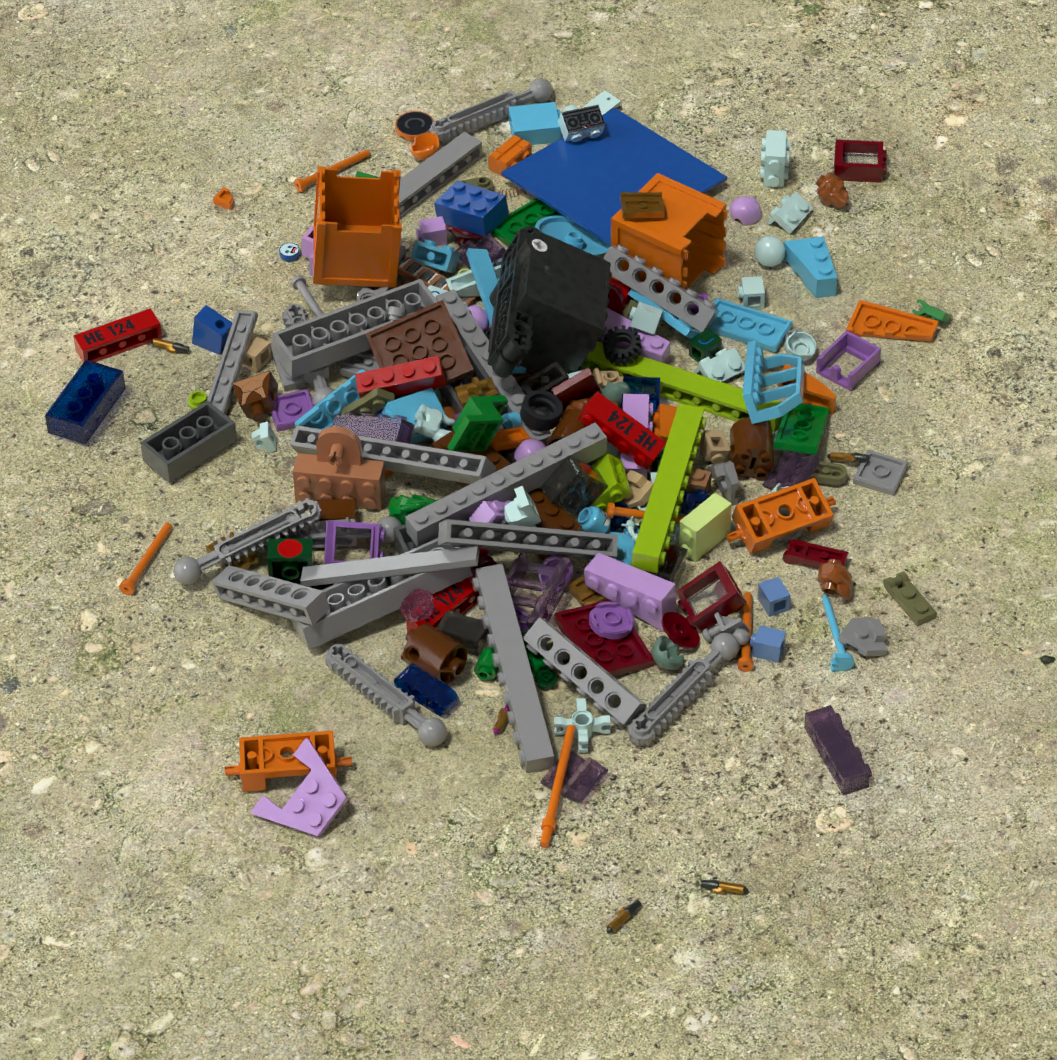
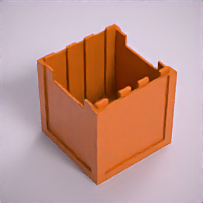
[313,166,402,288]
[611,173,728,304]

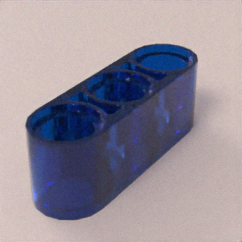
[393,664,459,716]

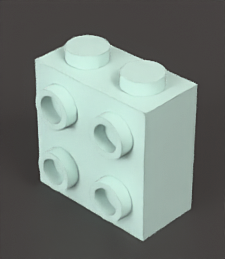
[760,130,790,187]

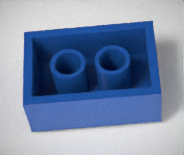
[434,180,509,237]

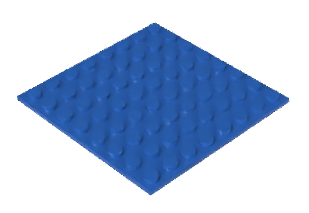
[501,108,727,246]

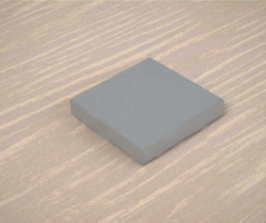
[853,450,909,496]

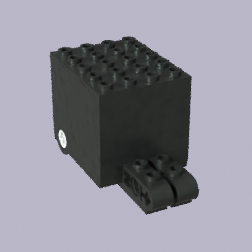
[488,226,612,384]

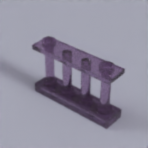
[506,553,574,629]

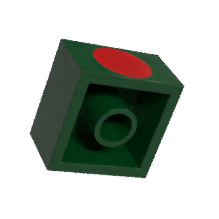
[267,538,315,585]

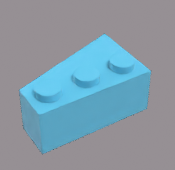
[783,236,837,298]

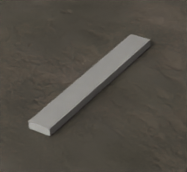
[300,545,480,587]

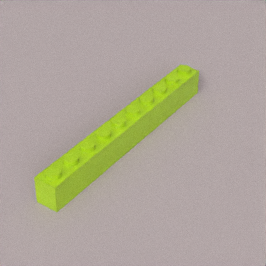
[581,341,783,432]
[631,403,707,573]

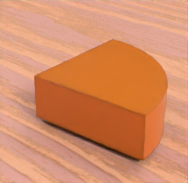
[213,187,233,210]

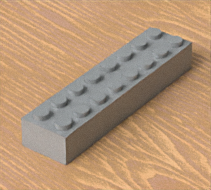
[272,279,438,378]
[291,538,472,650]

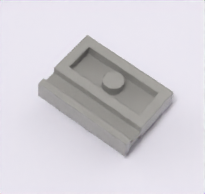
[340,352,379,378]

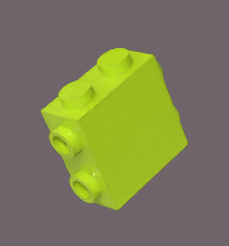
[577,453,631,512]

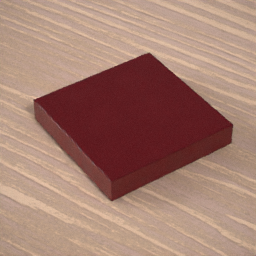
[552,368,600,411]

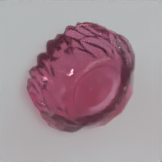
[400,589,434,622]

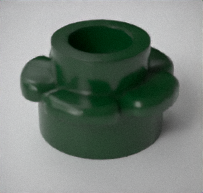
[535,670,557,691]

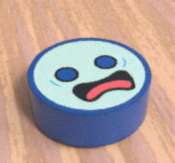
[279,243,300,262]

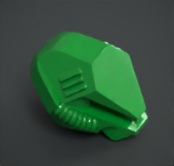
[388,494,440,525]

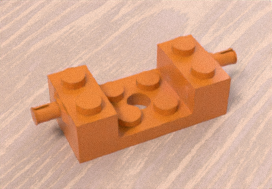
[726,478,836,554]
[225,730,352,792]

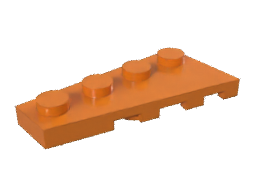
[846,300,939,342]

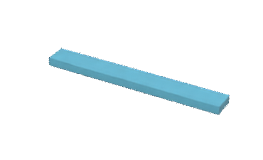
[466,248,527,373]

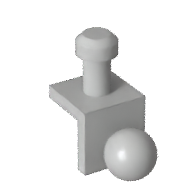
[702,612,749,646]

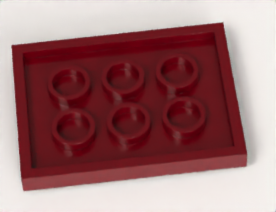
[554,600,655,676]

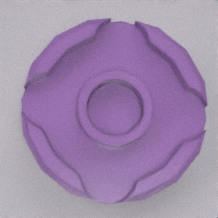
[589,602,634,639]

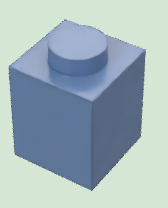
[757,577,790,617]
[750,625,786,663]

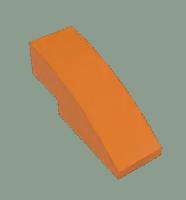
[778,364,836,414]

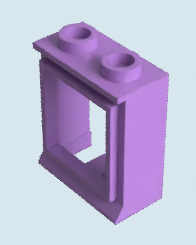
[816,330,881,391]
[324,521,386,564]

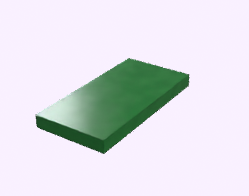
[491,198,564,247]
[774,403,830,455]

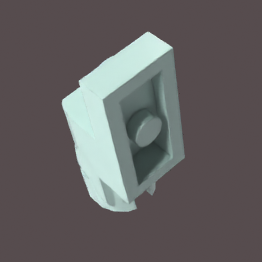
[502,486,541,527]

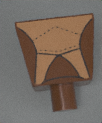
[233,370,278,422]

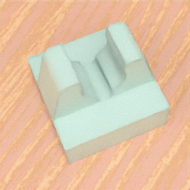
[251,421,276,453]

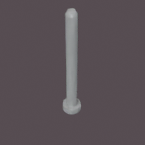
[291,275,324,317]

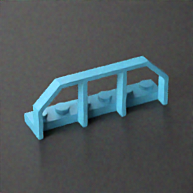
[743,340,805,424]

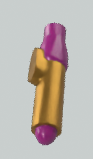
[493,705,510,735]

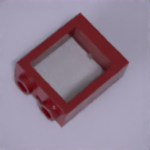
[834,139,887,183]
[676,561,747,632]

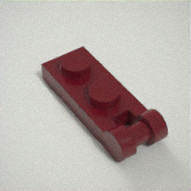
[782,539,849,568]

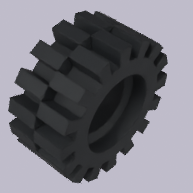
[603,325,642,366]

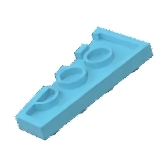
[294,369,365,430]

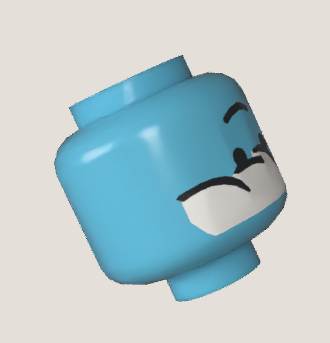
[578,506,611,534]

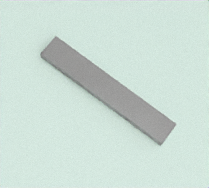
[207,310,258,415]

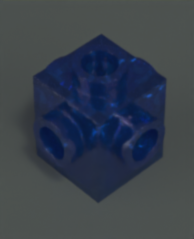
[681,489,711,515]

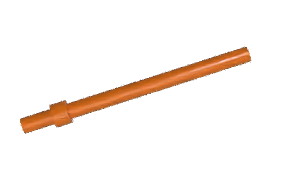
[540,725,576,848]

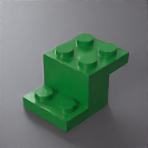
[447,395,508,453]

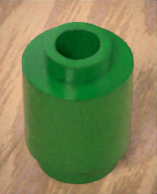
[474,647,499,681]

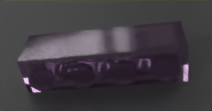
[333,412,415,444]
[804,705,872,796]

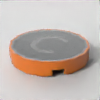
[395,111,434,141]

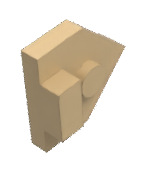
[615,470,654,508]

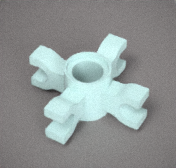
[554,698,610,753]

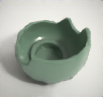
[598,382,632,408]
[651,635,684,670]

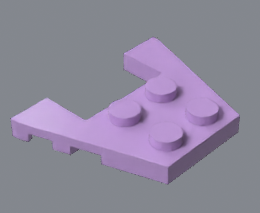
[250,738,348,837]

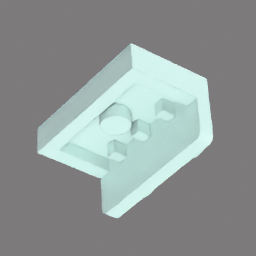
[767,191,813,234]
[694,347,745,382]

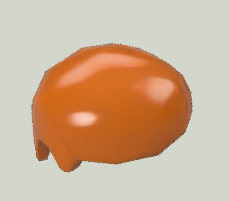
[410,132,441,161]

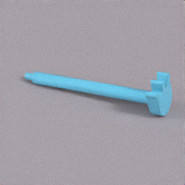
[822,594,854,672]

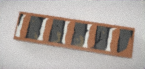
[397,256,477,307]

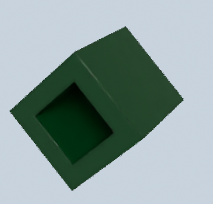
[689,329,722,362]

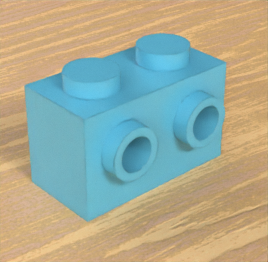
[410,239,460,274]

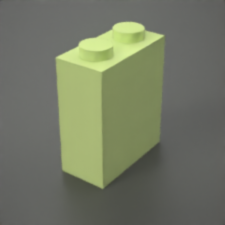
[679,493,732,562]

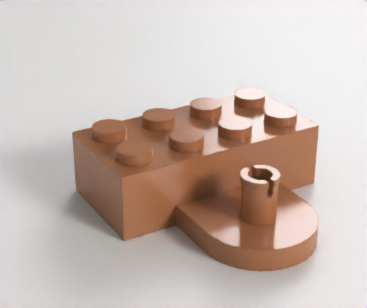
[293,426,386,510]

